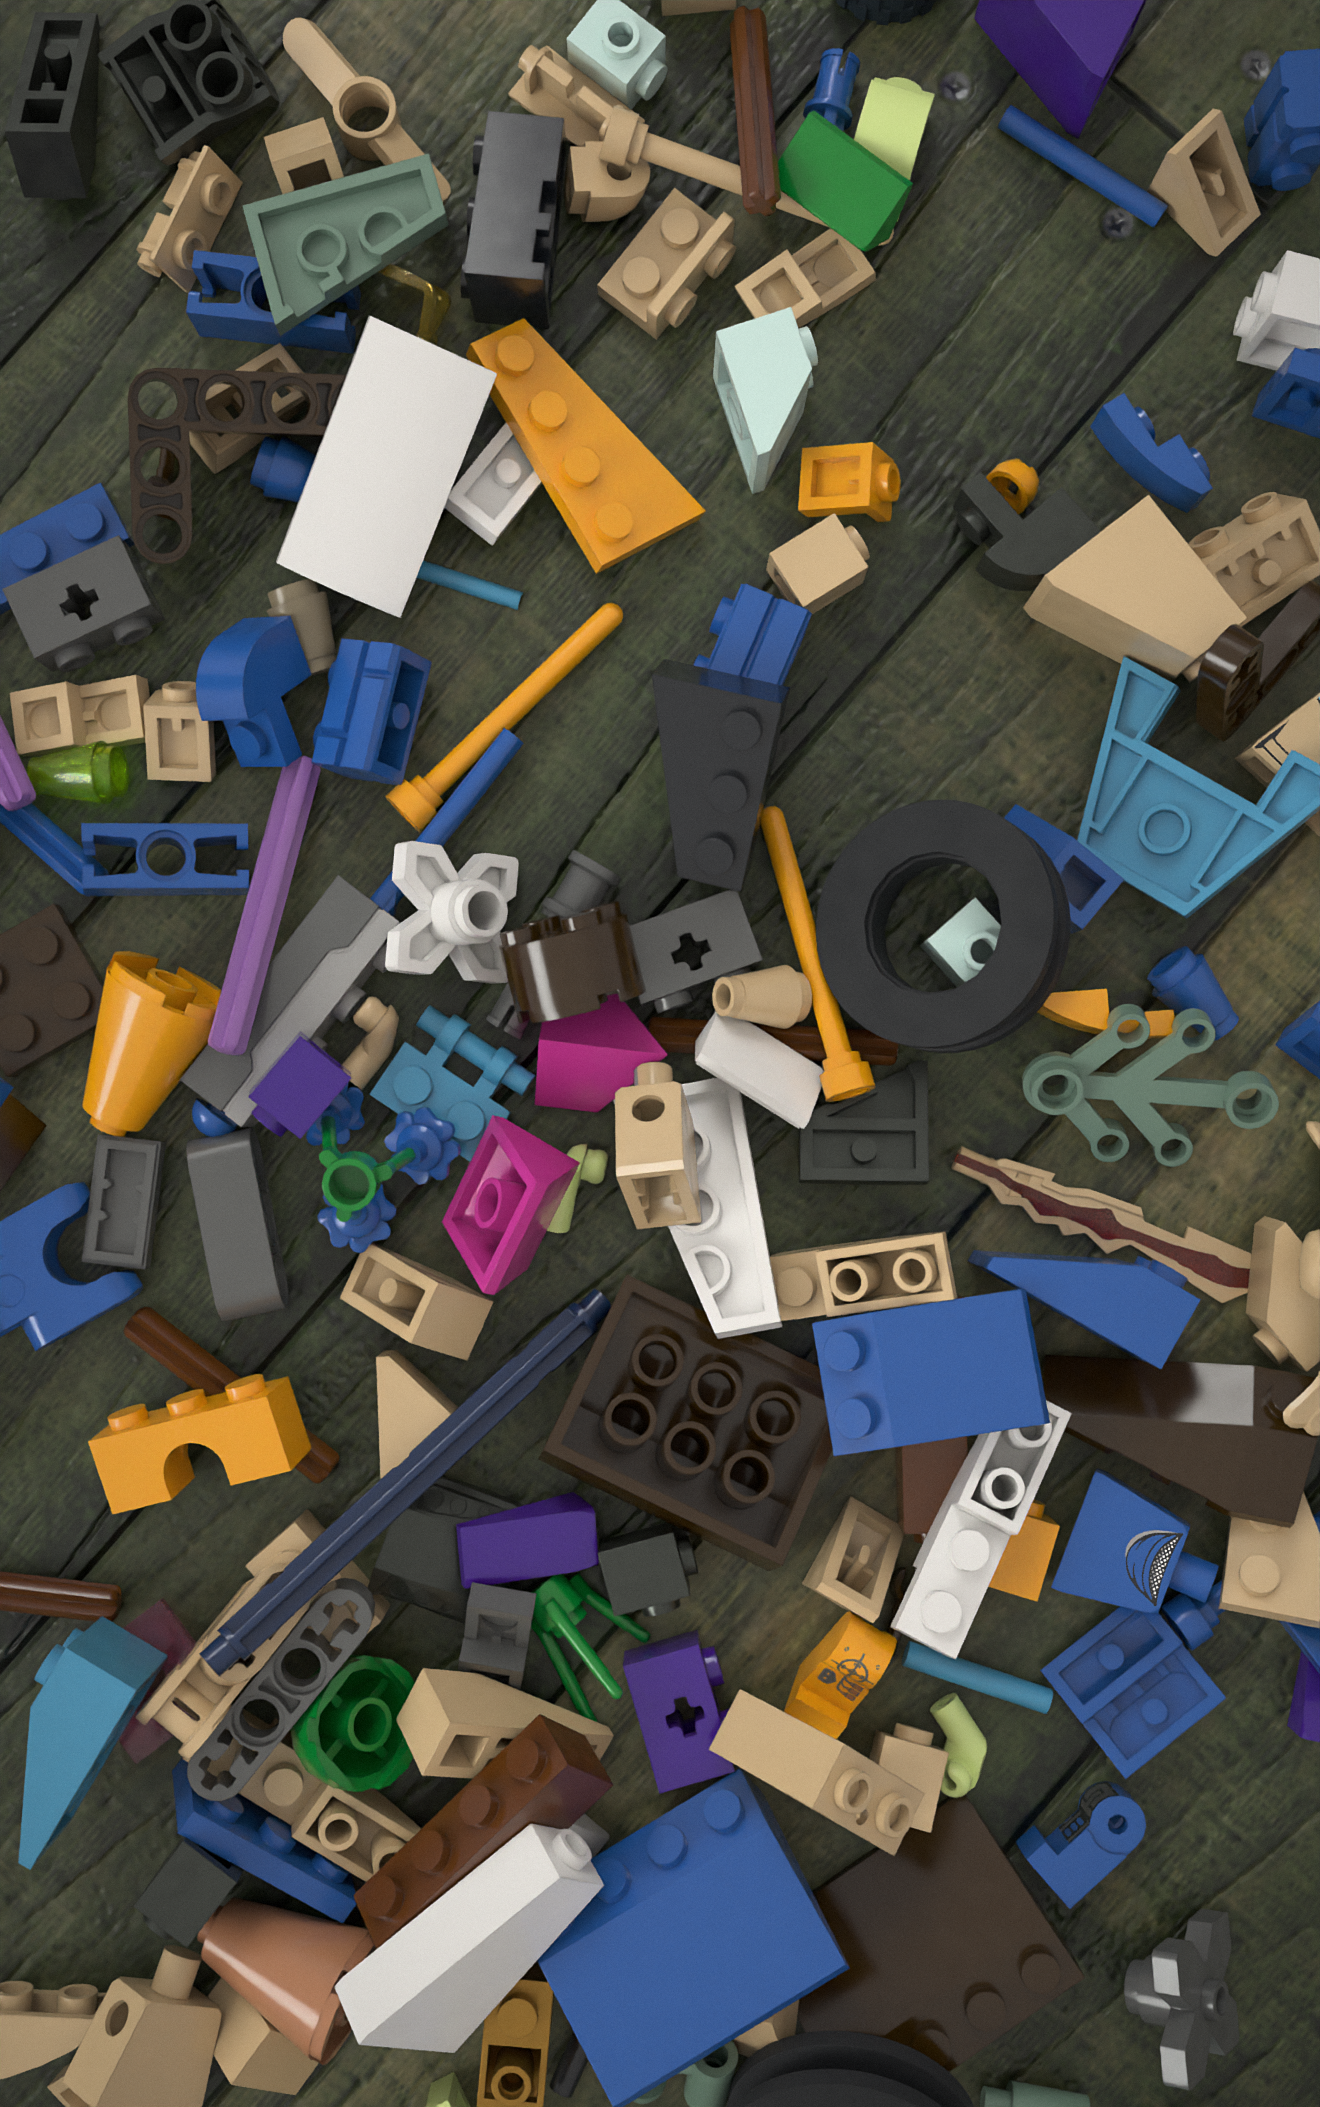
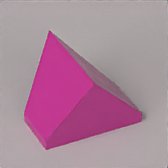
[535,993,668,1113]

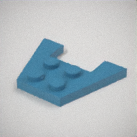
[1077,656,1320,919]

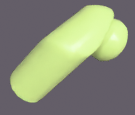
[547,1144,608,1233]
[930,1693,987,1798]

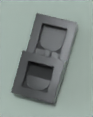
[458,1582,536,1691]

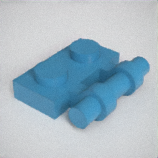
[369,1005,536,1162]

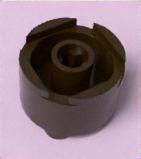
[499,901,646,1023]

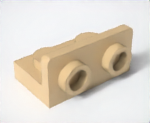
[597,188,736,340]
[1189,492,1320,627]

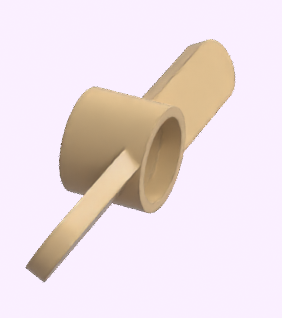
[283,18,451,206]

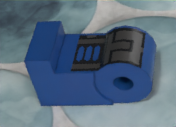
[1015,1781,1146,1909]

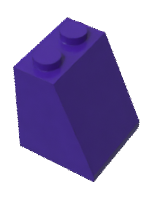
[974,0,1147,139]

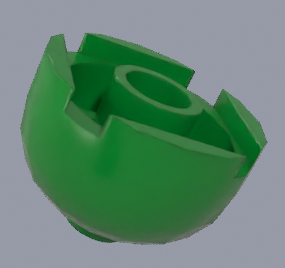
[290,1654,415,1792]

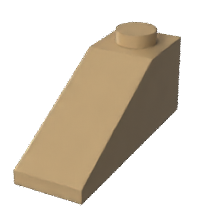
[396,1668,614,1779]

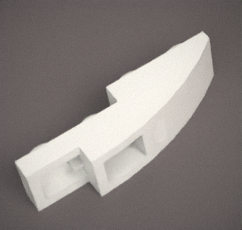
[890,1400,1072,1659]

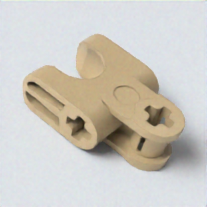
[135,1564,311,1760]

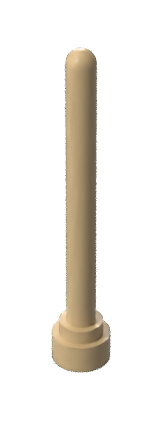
[599,105,894,246]

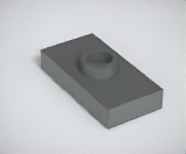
[82,1134,166,1269]

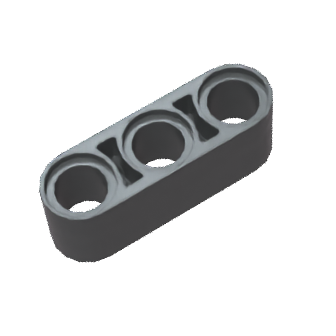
[186,1127,289,1322]

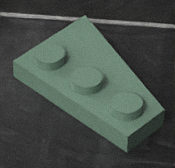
[242,153,449,336]

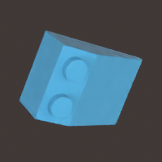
[18,1616,168,1870]

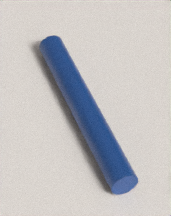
[997,105,1168,228]

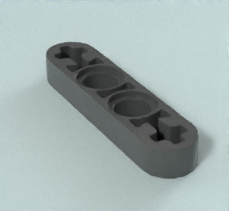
[187,1578,375,1801]

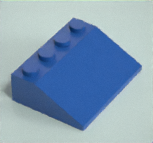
[537,1768,850,2107]

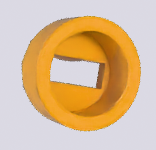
[986,458,1039,515]

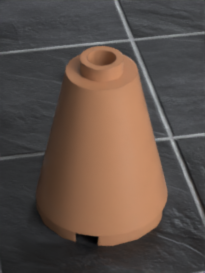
[197,1897,376,2065]

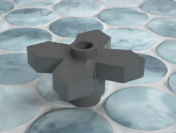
[1124,1909,1240,2090]

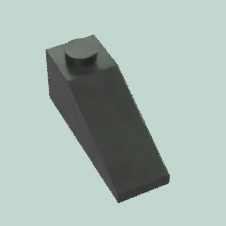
[5,12,100,200]

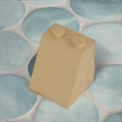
[1023,495,1247,683]

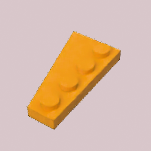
[466,318,706,574]

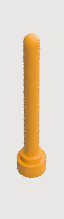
[385,603,623,833]
[760,806,876,1102]

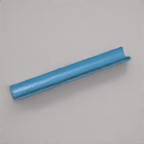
[416,560,523,610]

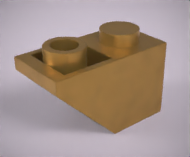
[477,1961,554,2107]

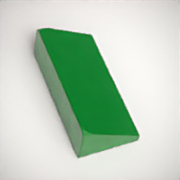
[778,110,913,251]

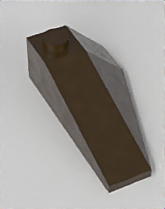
[1041,1355,1318,1528]

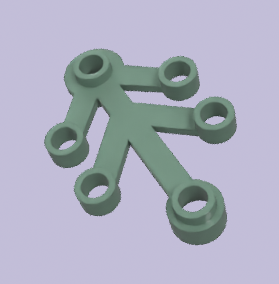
[1022,1004,1279,1167]

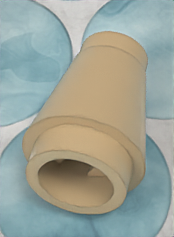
[712,965,812,1029]

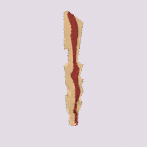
[952,1146,1251,1303]

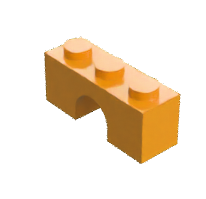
[88,1374,312,1514]

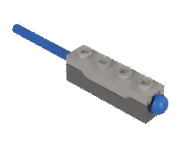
[180,728,524,1137]

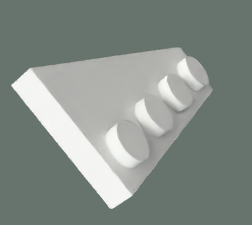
[613,1078,782,1339]

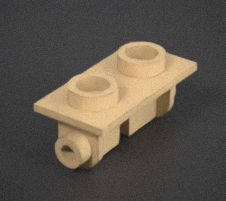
[508,45,645,147]
[137,145,243,293]

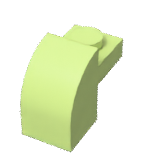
[854,77,935,222]

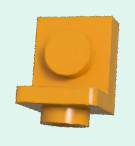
[798,442,901,522]

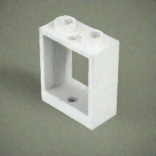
[1233,250,1320,371]

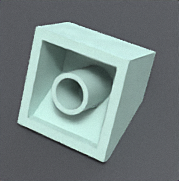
[713,307,818,494]

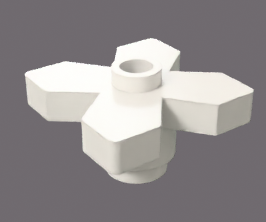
[385,841,519,984]

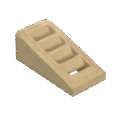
[189,343,307,474]

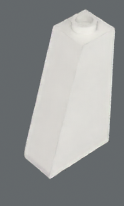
[334,1823,604,2053]

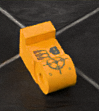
[784,1611,897,1739]

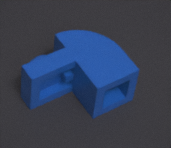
[196,616,312,767]

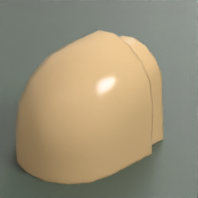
[564,141,650,222]

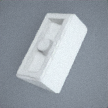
[695,1012,824,1129]

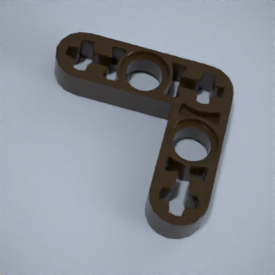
[1196,580,1320,742]

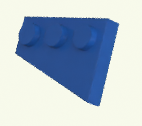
[172,1758,357,1924]

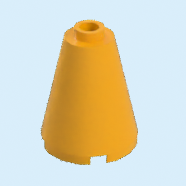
[82,951,221,1137]

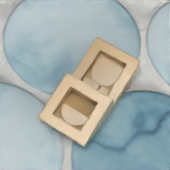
[735,228,876,328]
[10,675,150,757]

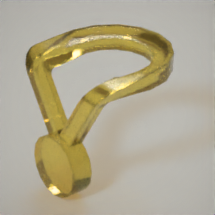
[377,264,451,346]

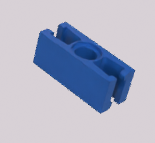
[186,250,361,354]
[81,823,249,896]

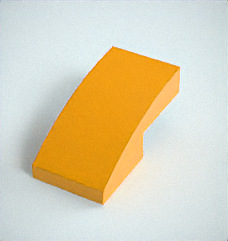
[1037,989,1174,1039]

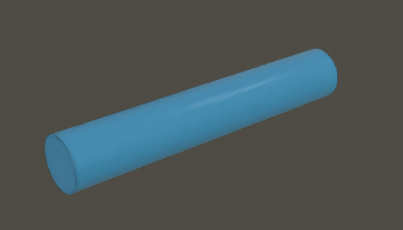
[902,1641,1053,1714]

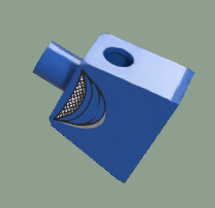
[1051,1468,1219,1614]

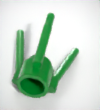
[530,1573,650,1722]

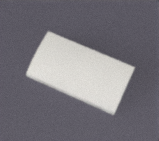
[276,315,497,618]

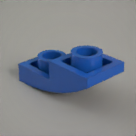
[1090,393,1213,513]

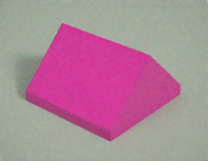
[442,1115,580,1295]

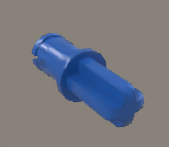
[803,48,860,131]

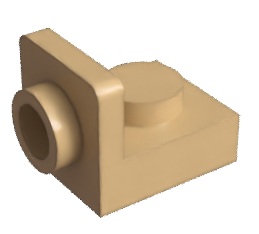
[143,681,216,782]

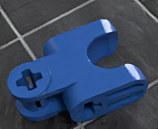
[0,1182,143,1351]

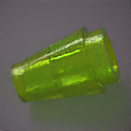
[27,740,129,804]

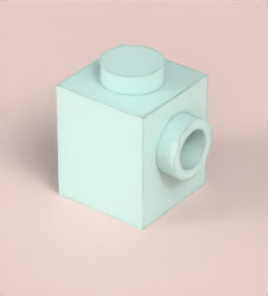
[566,0,668,110]
[920,897,1001,987]

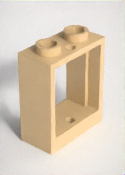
[709,1689,925,1856]

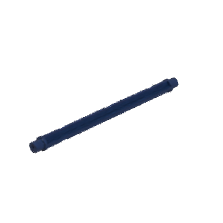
[199,1289,611,1677]

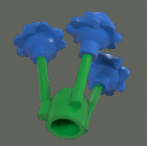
[306,1083,461,1253]

